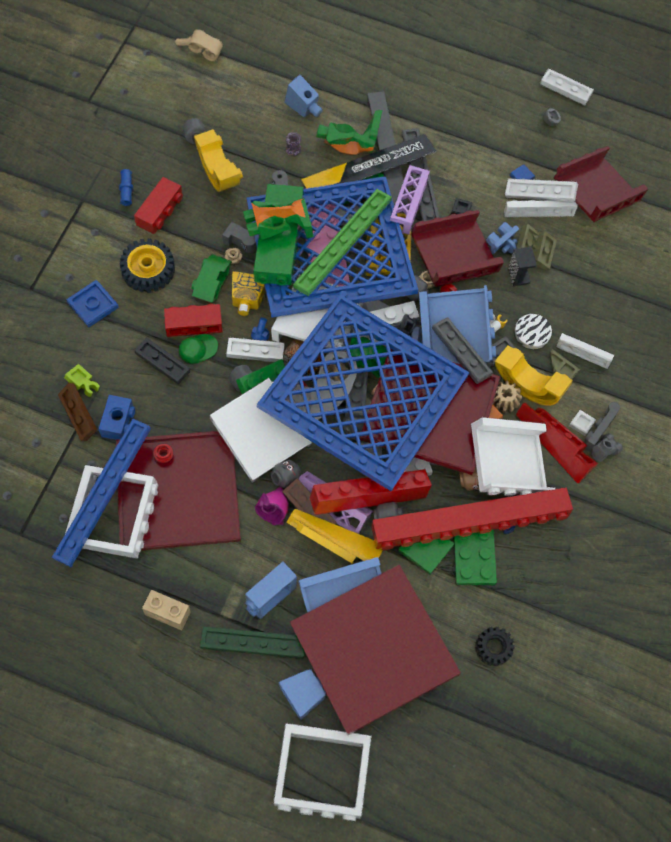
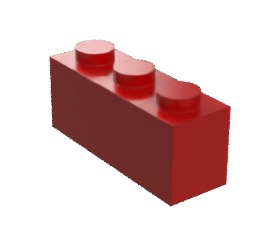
[134,177,183,234]
[164,303,223,337]

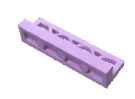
[390,165,430,234]
[299,471,373,534]

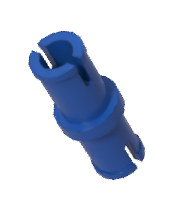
[119,169,133,206]

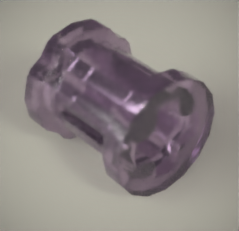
[286,132,301,156]

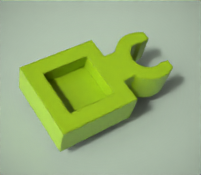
[64,364,100,397]

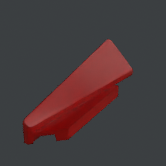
[516,403,598,483]

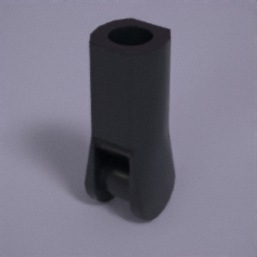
[398,314,417,336]

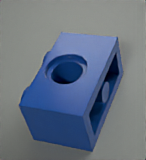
[99,395,135,440]

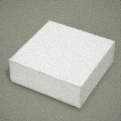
[569,410,596,436]

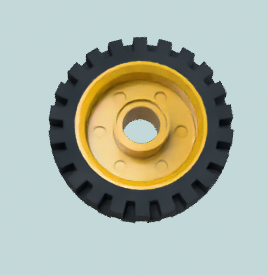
[120,238,175,293]

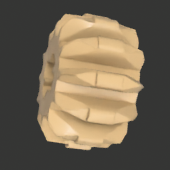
[493,380,522,414]

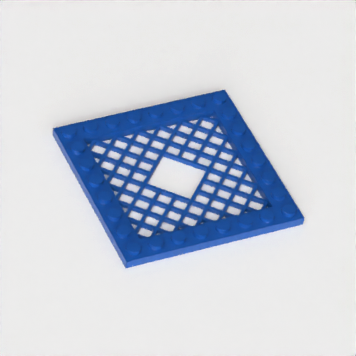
[247,176,418,318]
[257,294,469,491]

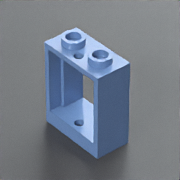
[245,562,297,619]

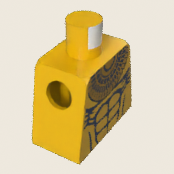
[232,271,266,316]

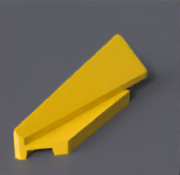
[287,509,383,563]

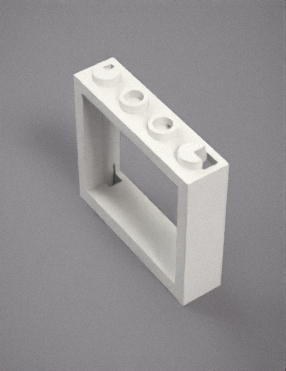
[65,465,158,559]
[274,724,371,821]

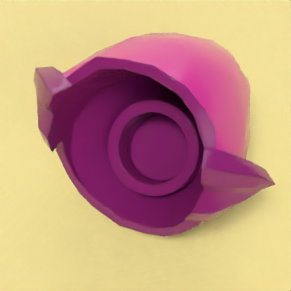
[255,487,288,526]

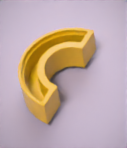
[194,129,243,192]
[495,345,573,406]

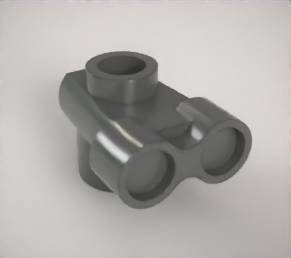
[591,433,623,462]

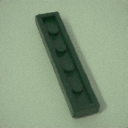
[200,626,305,659]

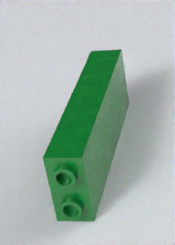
[253,184,304,286]

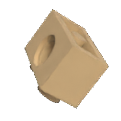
[142,590,191,630]

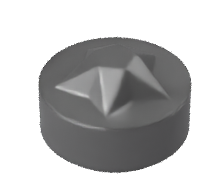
[543,108,561,126]

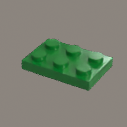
[453,529,497,585]

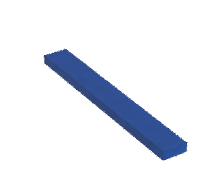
[52,419,151,567]

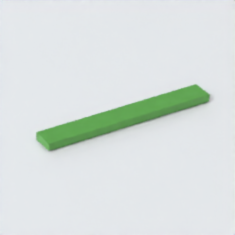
[293,189,392,296]

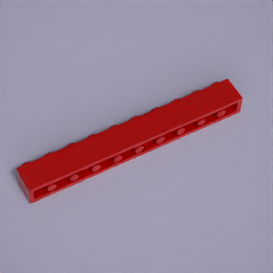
[371,487,573,550]

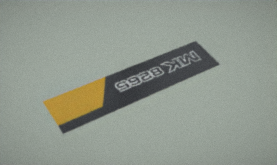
[301,134,437,189]

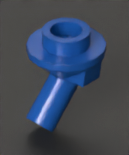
[251,318,270,341]

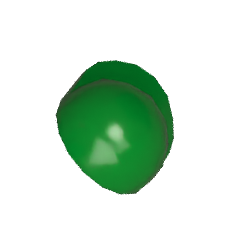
[178,334,218,364]

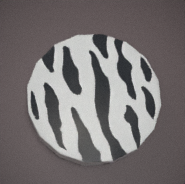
[514,314,552,349]

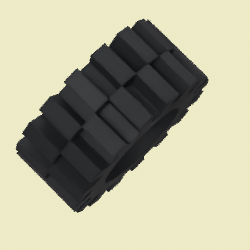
[475,626,515,666]

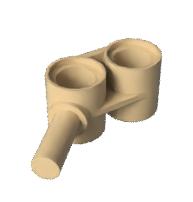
[175,30,223,61]

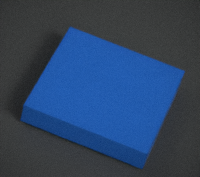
[66,280,119,328]

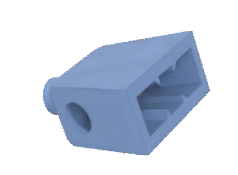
[284,75,323,117]
[279,669,326,720]

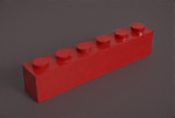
[310,469,432,515]

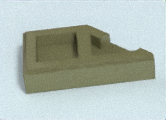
[550,349,580,380]

